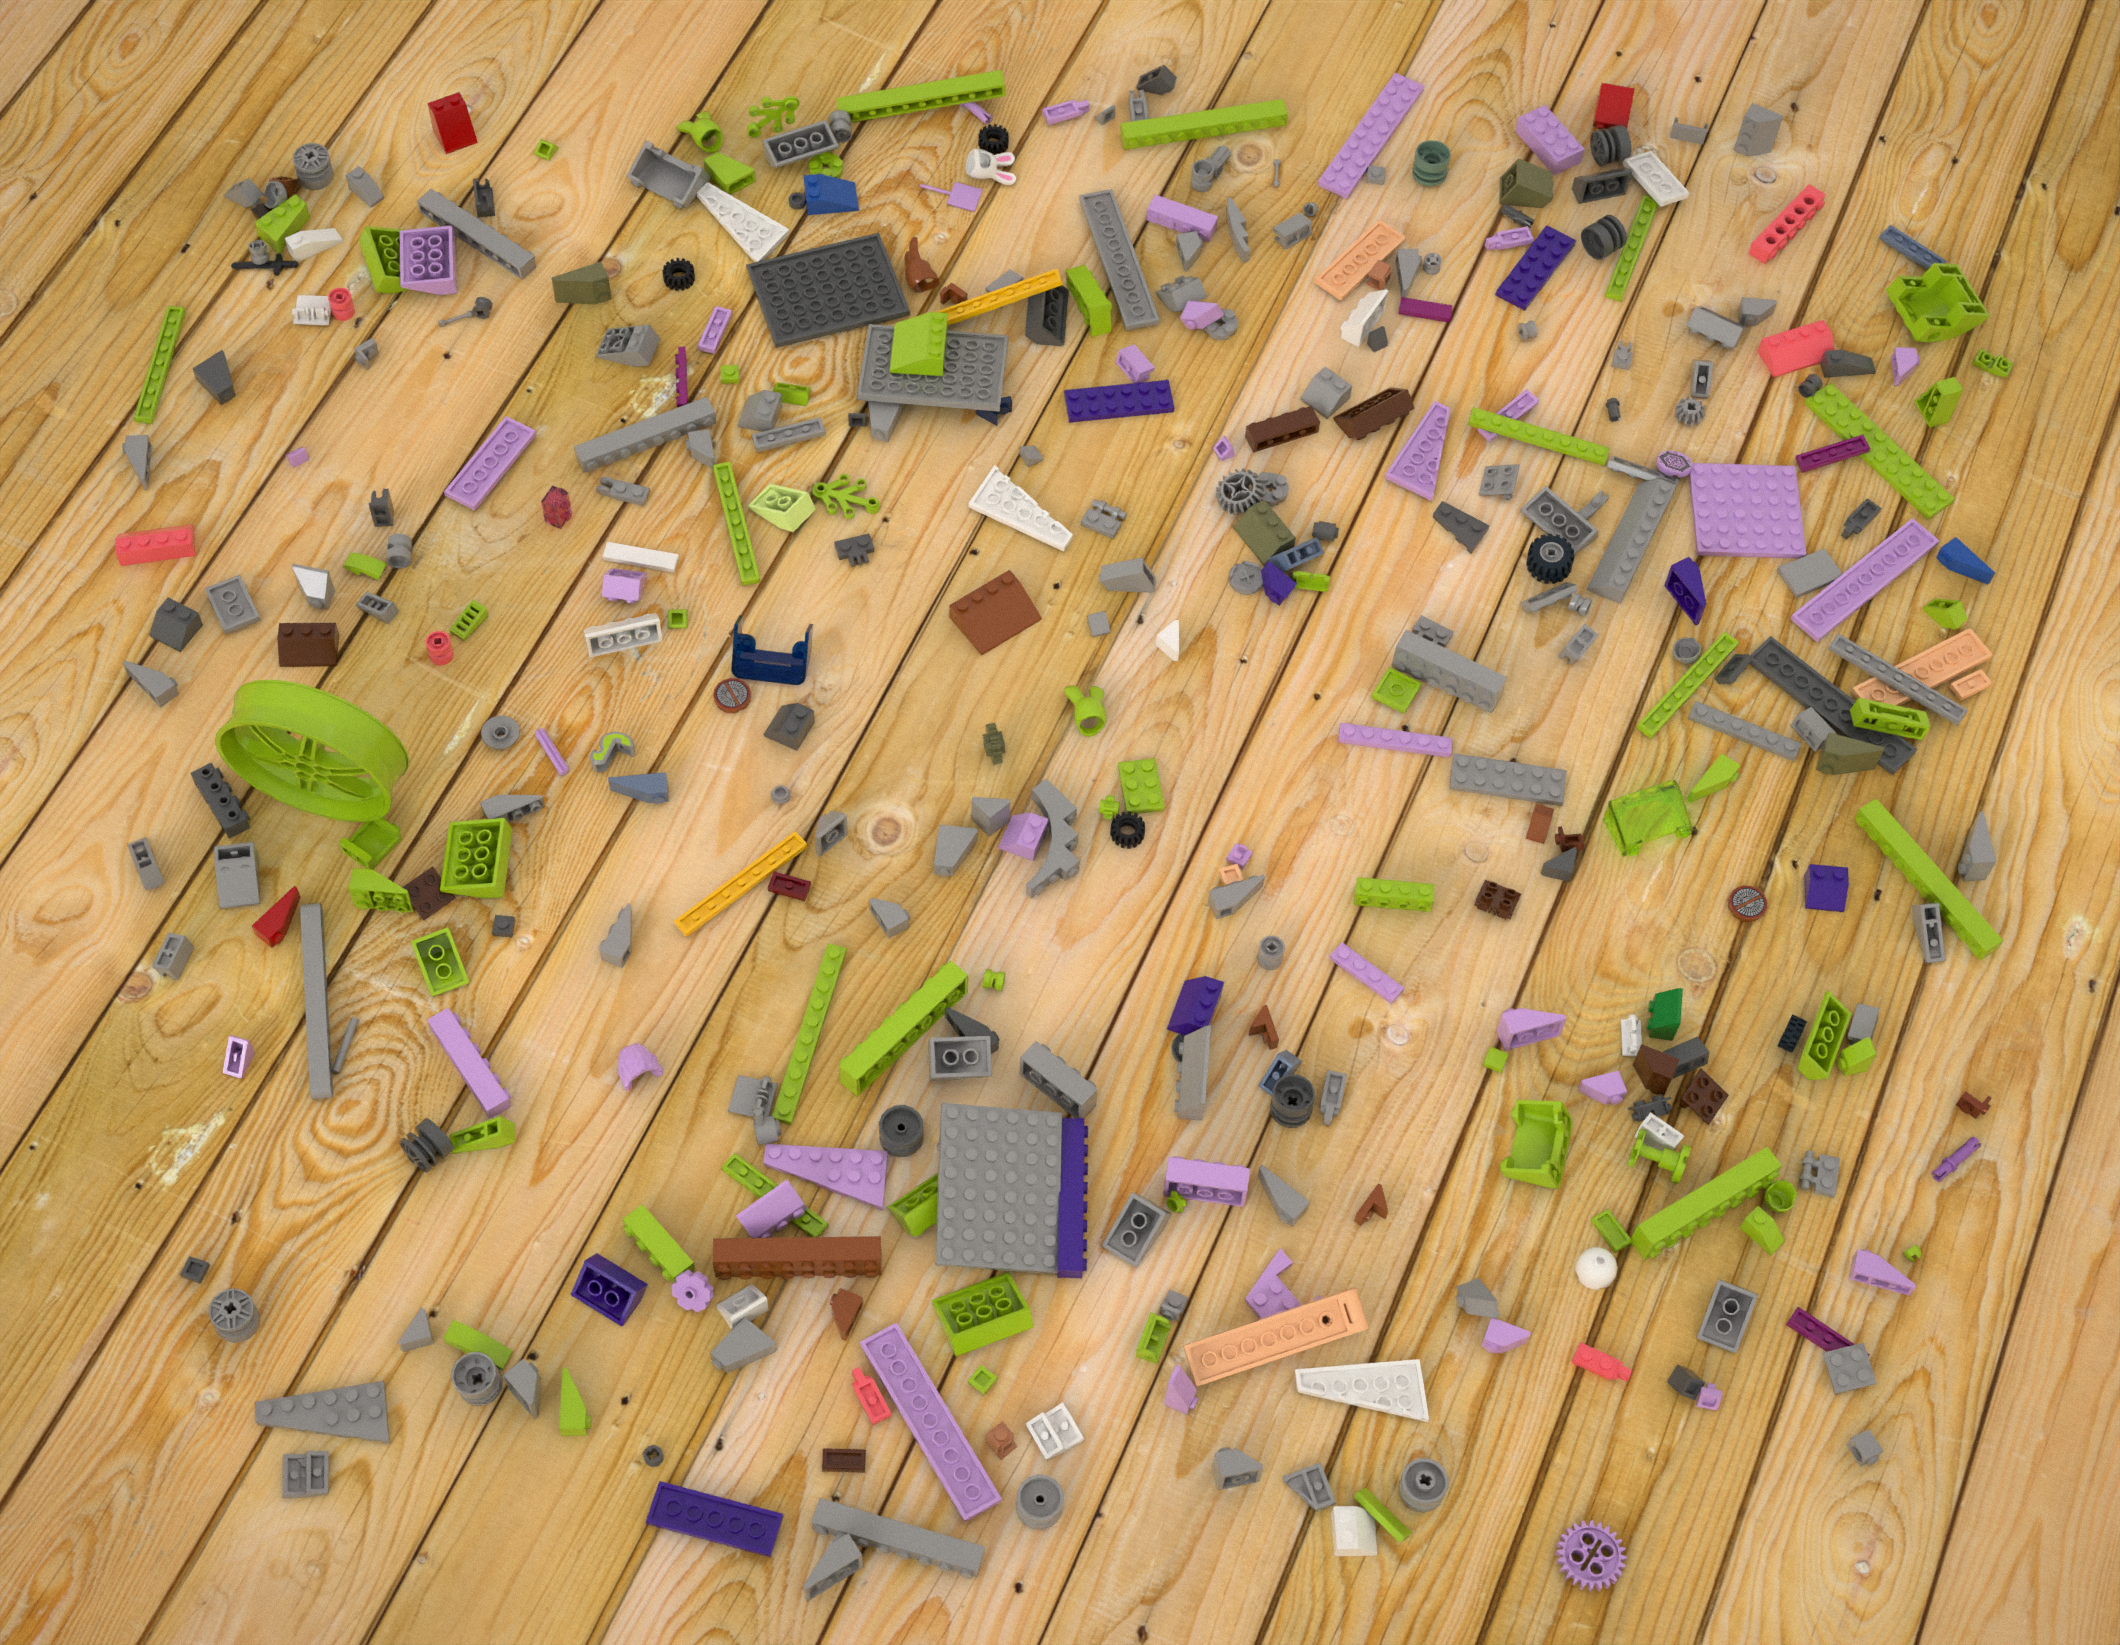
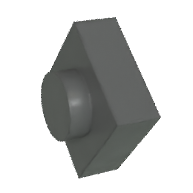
[492,915,516,938]
[180,1256,210,1284]

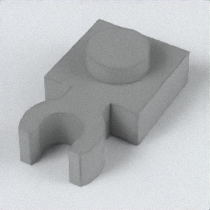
[1611,340,1632,370]

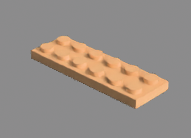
[1315,219,1406,301]

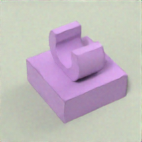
[1226,843,1253,870]
[1697,1383,1722,1411]

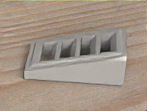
[356,592,399,624]

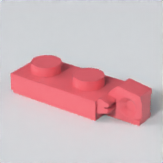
[1572,1342,1632,1382]
[852,1367,892,1425]

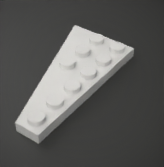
[697,182,789,262]
[968,465,1073,552]
[1294,1359,1429,1422]

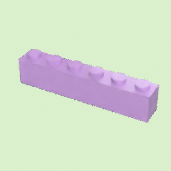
[427,1008,511,1119]

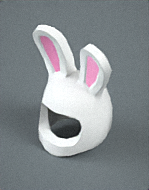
[966,148,1016,185]

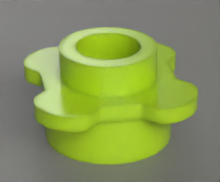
[1166,1190,1187,1213]

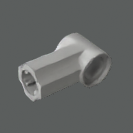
[1205,145,1231,178]

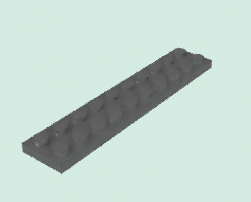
[1749,636,1917,775]

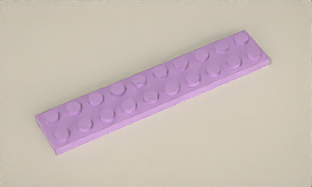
[1318,73,1424,199]
[1790,518,1939,642]
[860,1322,1002,1523]

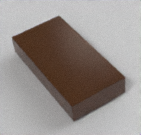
[822,1448,866,1473]

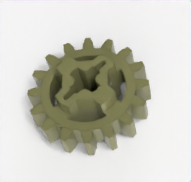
[983,723,1006,765]

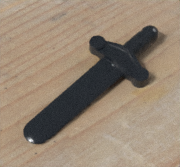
[231,253,299,276]

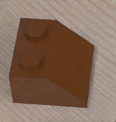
[1633,1044,1679,1096]

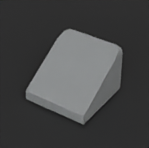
[1095,105,1115,125]
[1019,446,1044,467]
[1087,611,1110,637]

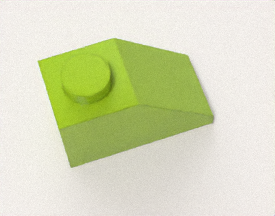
[1922,598,1968,630]
[1837,1037,1877,1076]
[1740,1206,1785,1255]

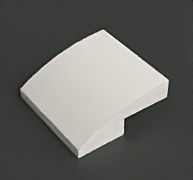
[1025,1403,1085,1460]

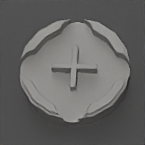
[1228,561,1263,595]

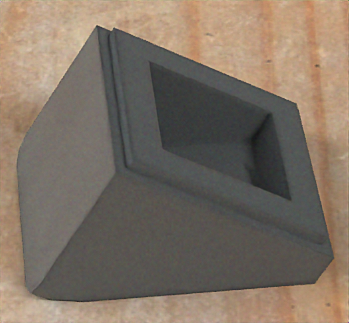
[1367,326,1388,352]
[848,413,867,427]

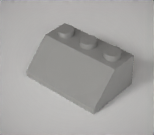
[1733,103,1783,157]
[1686,306,1748,349]

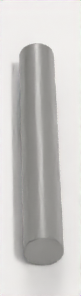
[332,1017,359,1074]

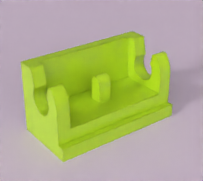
[1136,1312,1171,1364]

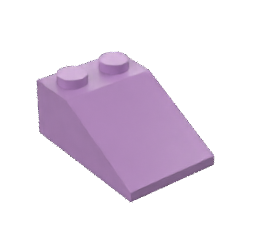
[1496,1008,1566,1051]

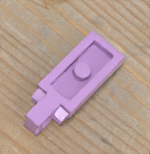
[1042,100,1090,125]
[1485,226,1534,250]

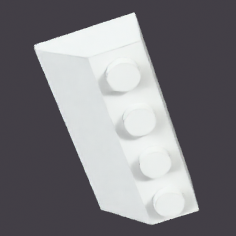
[583,613,663,658]

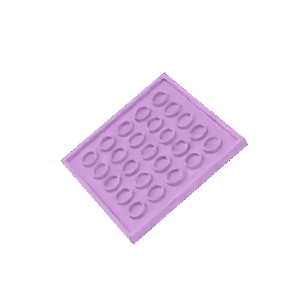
[1689,463,1806,558]

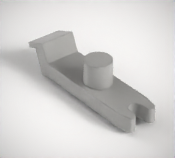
[1578,491,1609,520]

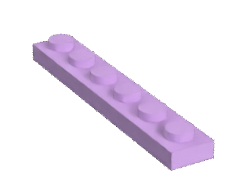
[1338,723,1452,758]

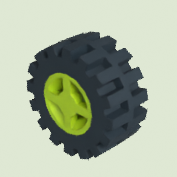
[1777,1014,1807,1053]

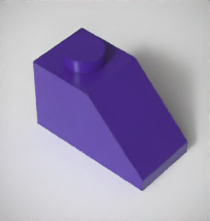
[1261,561,1297,606]

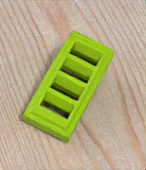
[450,600,488,641]

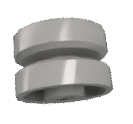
[1398,1458,1449,1513]
[1016,1475,1064,1530]

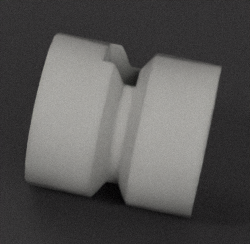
[829,110,852,143]
[1191,160,1214,192]
[387,534,412,568]
[1257,935,1285,970]

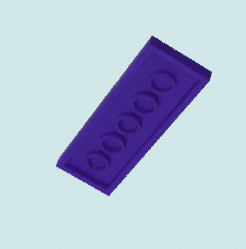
[1495,225,1576,311]
[1064,380,1174,423]
[646,1481,784,1557]

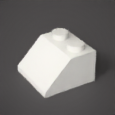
[1331,1506,1377,1556]

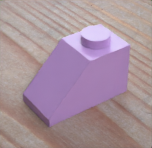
[1180,301,1224,330]
[1891,347,1920,386]
[1578,1070,1627,1105]
[1481,1317,1531,1354]

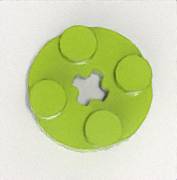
[809,151,843,178]

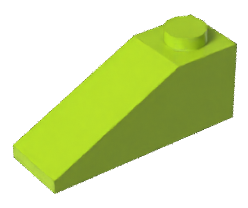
[1687,753,1741,803]
[450,1116,516,1154]
[559,1368,592,1436]

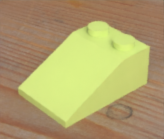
[748,484,816,532]

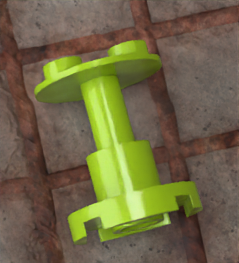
[1627,1128,1691,1184]

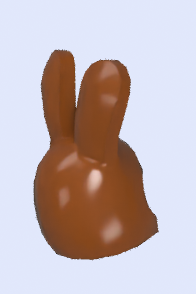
[904,237,940,293]

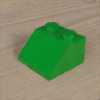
[1646,988,1683,1041]

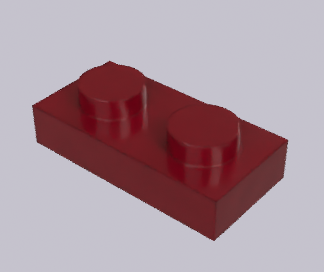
[768,871,811,901]

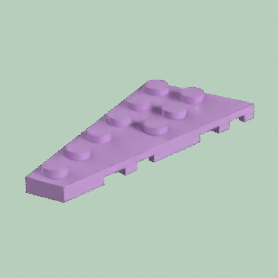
[1385,401,1450,501]
[764,1144,888,1211]

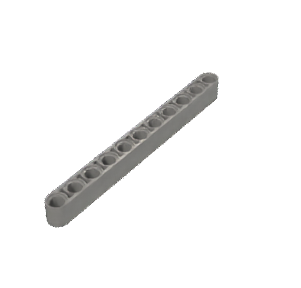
[300,902,333,1100]

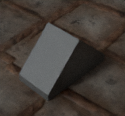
[1540,847,1577,882]

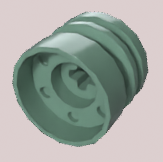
[1412,140,1451,186]

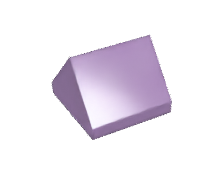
[1213,436,1235,461]
[286,447,309,468]

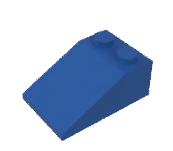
[803,174,859,215]

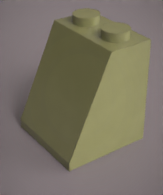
[1499,158,1554,208]

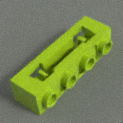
[1850,697,1931,740]

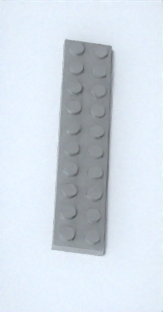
[1079,189,1159,331]

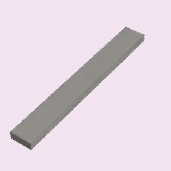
[1828,633,1968,726]

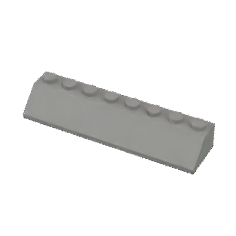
[1587,479,1676,604]

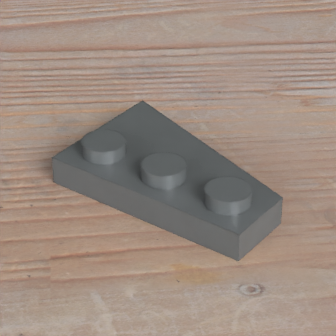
[1433,501,1489,554]

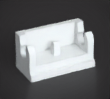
[1634,1113,1684,1151]

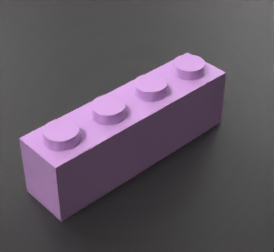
[1146,195,1218,242]

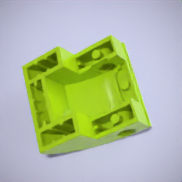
[1885,263,1990,342]

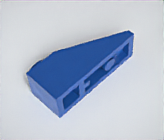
[1936,537,1995,585]

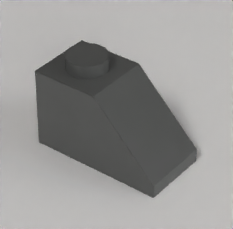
[1136,65,1177,95]

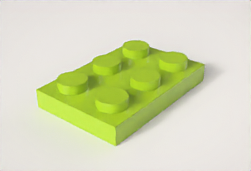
[1118,758,1164,815]

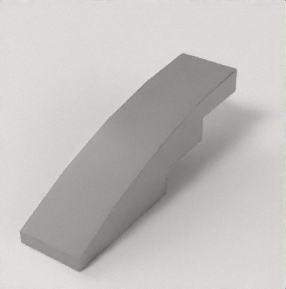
[1226,197,1250,263]

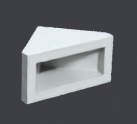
[1156,620,1179,661]

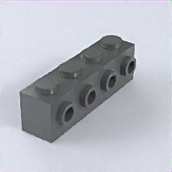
[190,763,250,839]

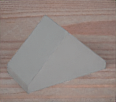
[398,1307,434,1352]

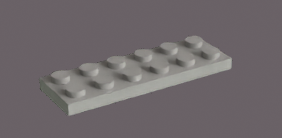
[1449,753,1566,806]

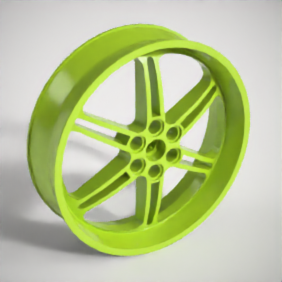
[215,680,409,822]

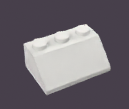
[1340,289,1388,347]

